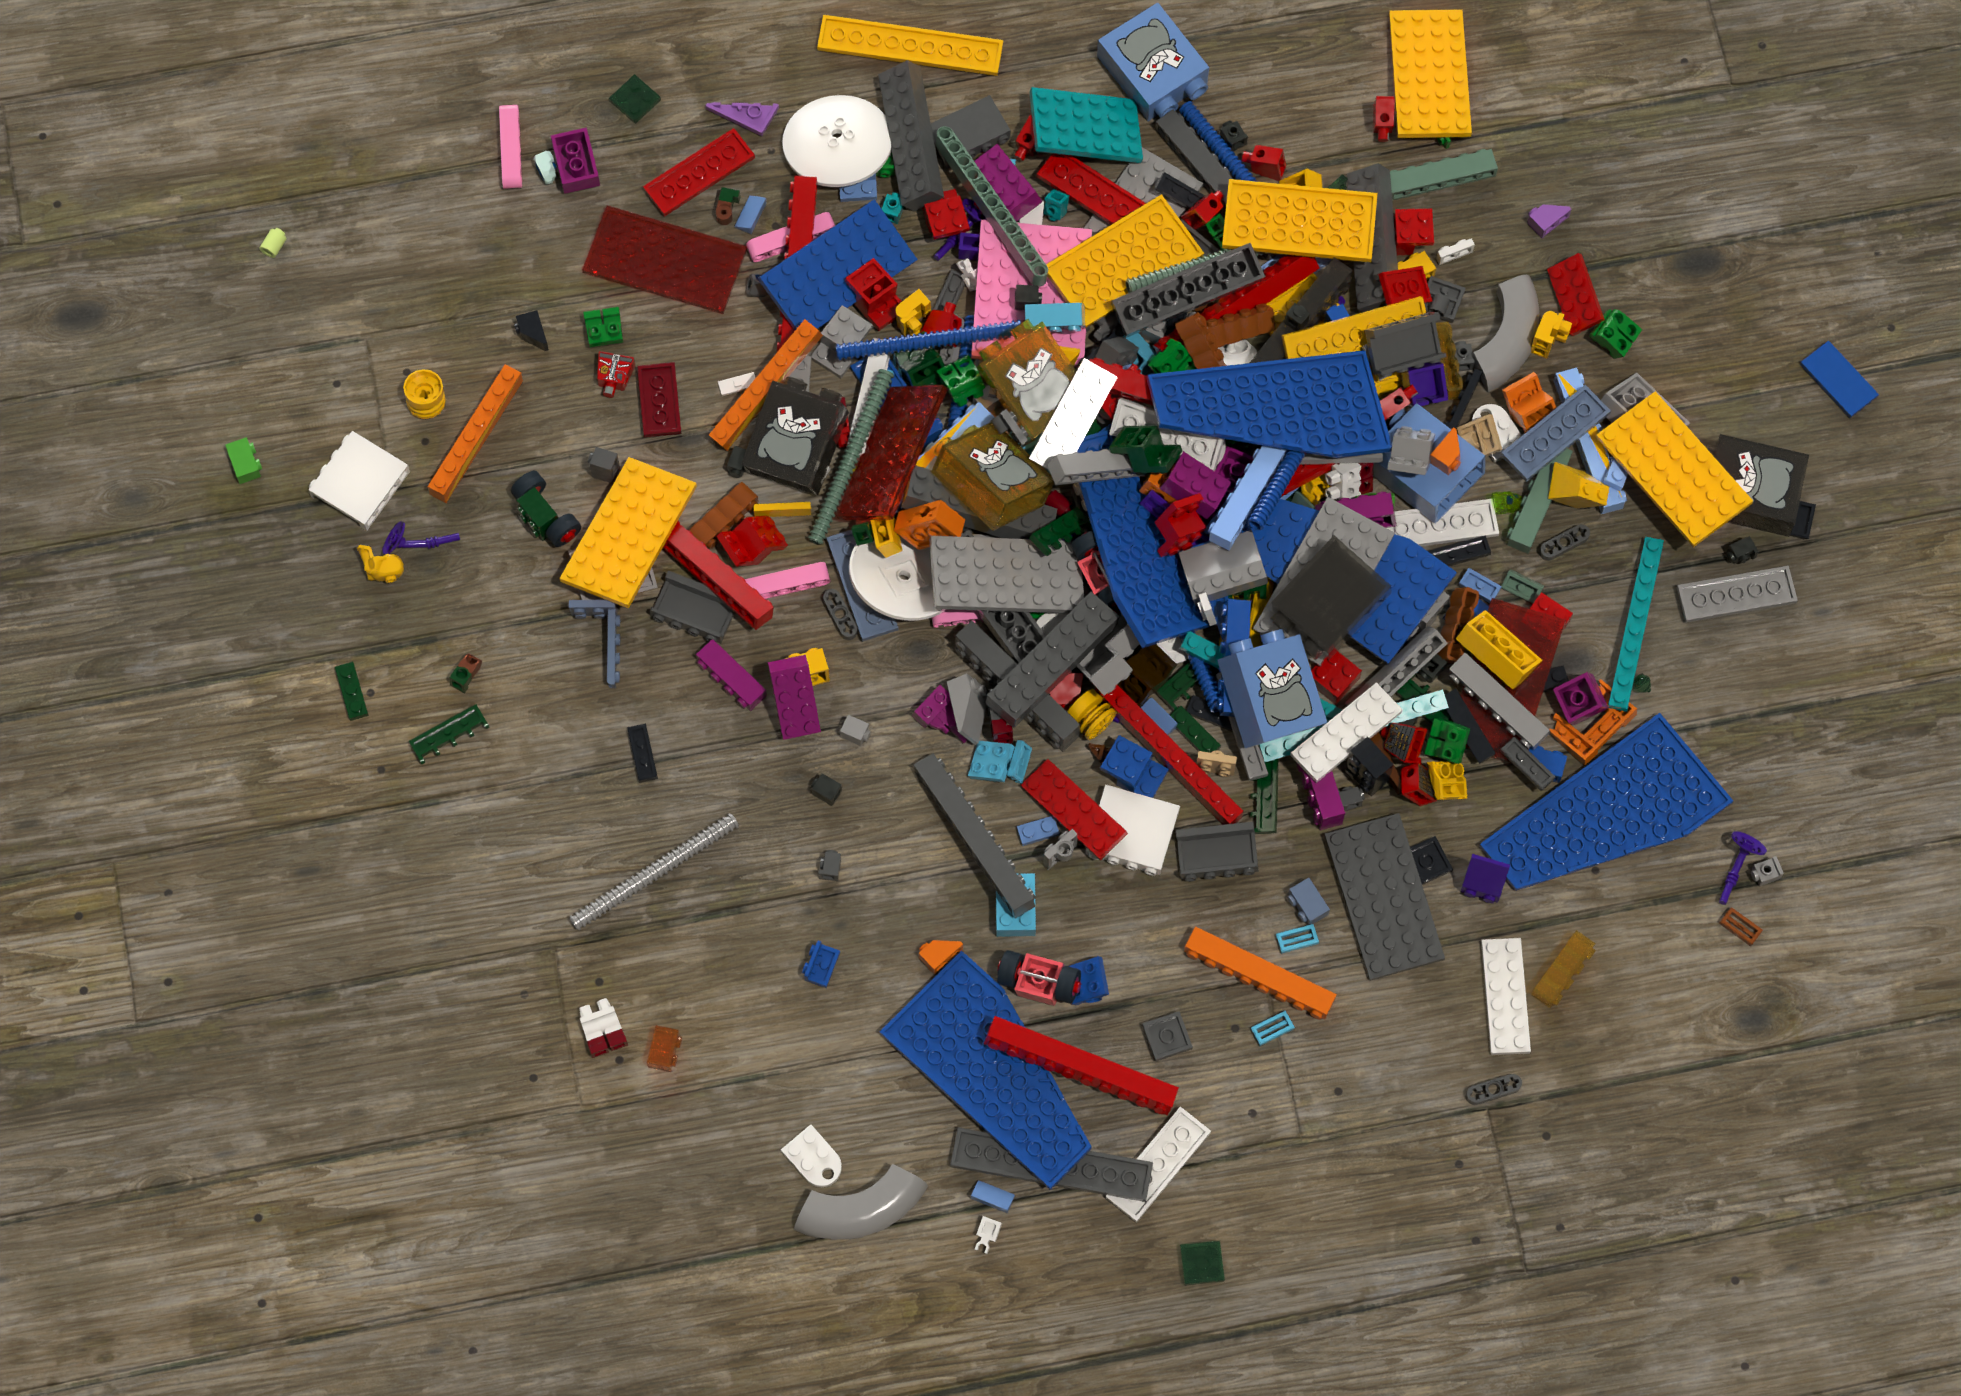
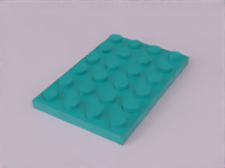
[1029,87,1143,163]

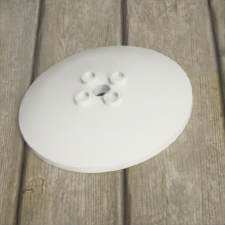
[783,95,892,187]
[849,535,946,621]

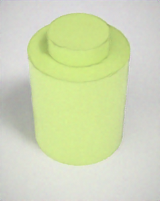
[259,228,287,258]

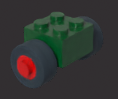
[511,470,582,547]

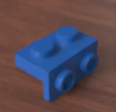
[802,940,840,988]

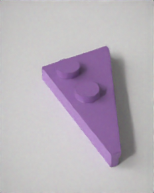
[706,102,779,136]

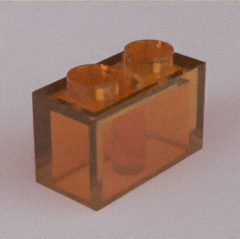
[647,1025,682,1072]

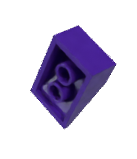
[1460,854,1510,903]

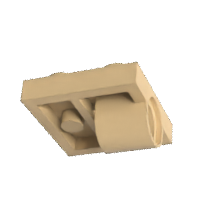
[1457,414,1502,457]
[1197,751,1237,777]

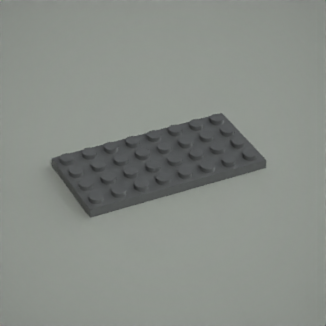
[1325,813,1445,981]

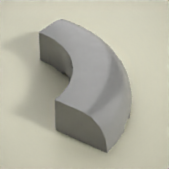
[1473,274,1540,392]
[794,1164,928,1240]

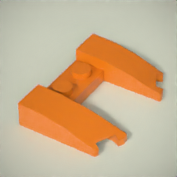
[1549,679,1637,766]

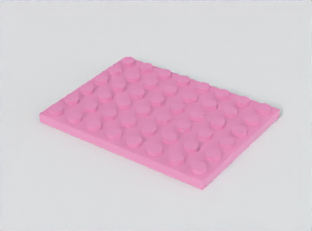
[971,220,1092,368]

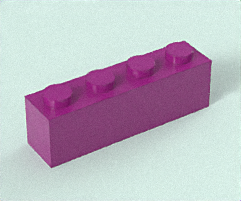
[696,639,767,712]

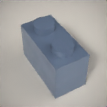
[1287,878,1330,925]

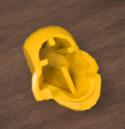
[1300,470,1332,508]
[357,545,404,583]

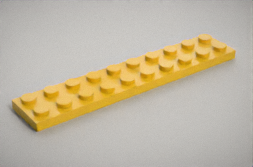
[817,15,1003,76]

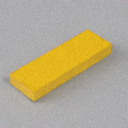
[754,502,811,517]

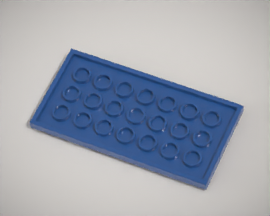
[758,199,918,330]

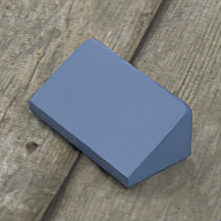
[734,196,766,234]
[1141,697,1177,735]
[971,1180,1015,1213]

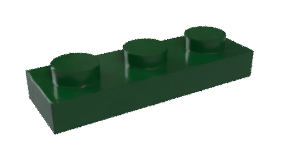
[335,662,369,721]
[1170,706,1221,753]

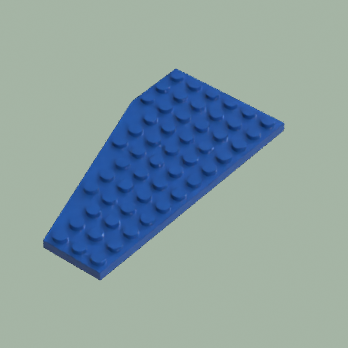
[1147,350,1392,458]
[1077,430,1216,648]
[1204,488,1457,665]
[1479,713,1733,891]
[880,951,1092,1190]

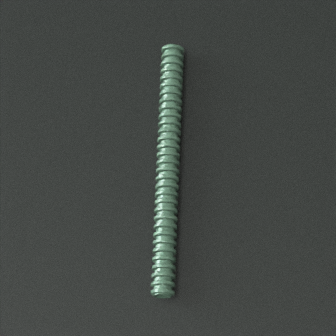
[1125,249,1267,293]
[808,369,894,545]

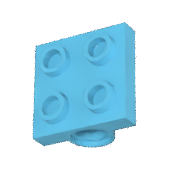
[968,741,1015,782]

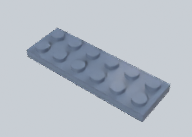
[1501,385,1611,482]
[827,530,899,642]

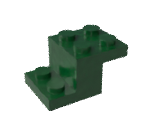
[894,331,948,404]
[1109,426,1182,474]

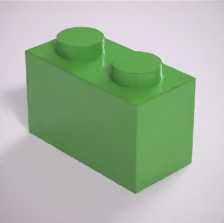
[225,437,262,484]

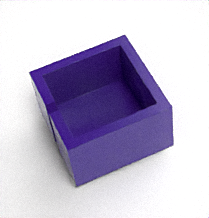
[1401,362,1448,407]

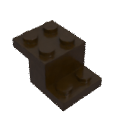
[1117,644,1177,708]

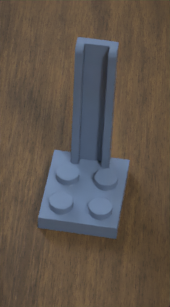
[569,600,620,688]

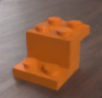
[1502,372,1556,434]

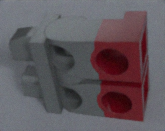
[987,689,1013,744]

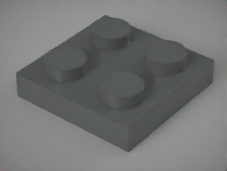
[1142,1011,1193,1062]

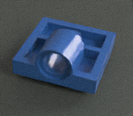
[1069,956,1109,1005]

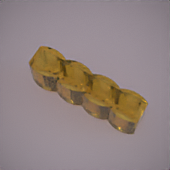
[1436,322,1463,400]
[1531,930,1596,1008]

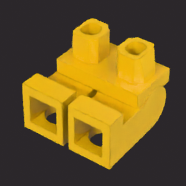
[896,289,931,336]
[1531,311,1572,359]

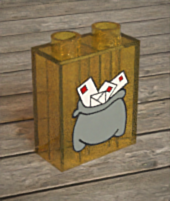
[977,319,1076,442]
[931,422,1054,531]

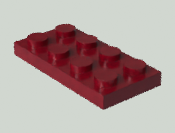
[637,362,682,438]

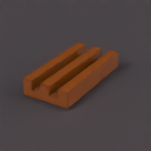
[1719,907,1763,946]

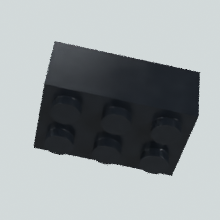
[1346,736,1394,796]

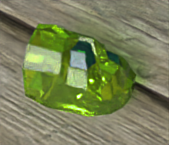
[1491,491,1522,514]

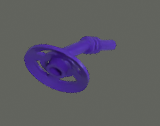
[934,199,987,261]
[382,521,460,555]
[1719,831,1767,905]

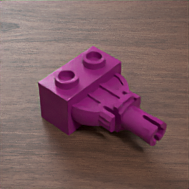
[911,685,967,743]

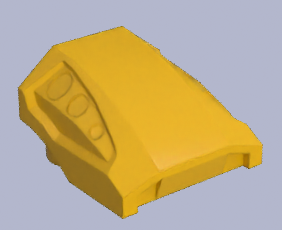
[1427,761,1467,800]

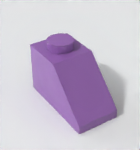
[1527,204,1571,238]

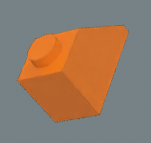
[1430,427,1461,475]
[918,940,963,975]

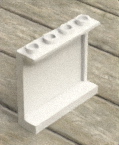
[309,431,410,531]
[1086,785,1180,876]

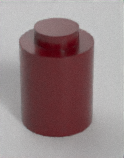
[1044,490,1073,517]

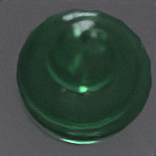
[1633,673,1651,693]

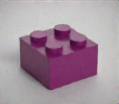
[1553,672,1608,725]

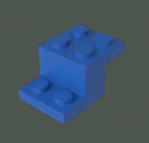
[1100,735,1169,798]

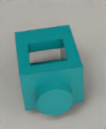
[1043,189,1069,221]
[881,193,904,224]

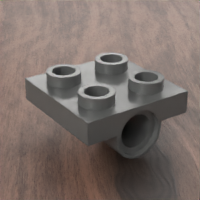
[1425,276,1466,323]
[991,409,1028,448]

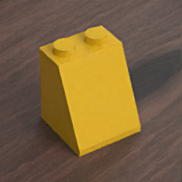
[1548,462,1609,509]

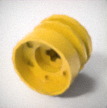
[403,369,446,419]
[1067,689,1117,740]

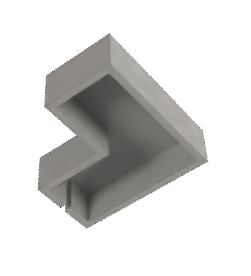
[1076,613,1140,695]

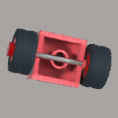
[1071,530,1118,610]
[997,950,1081,1006]

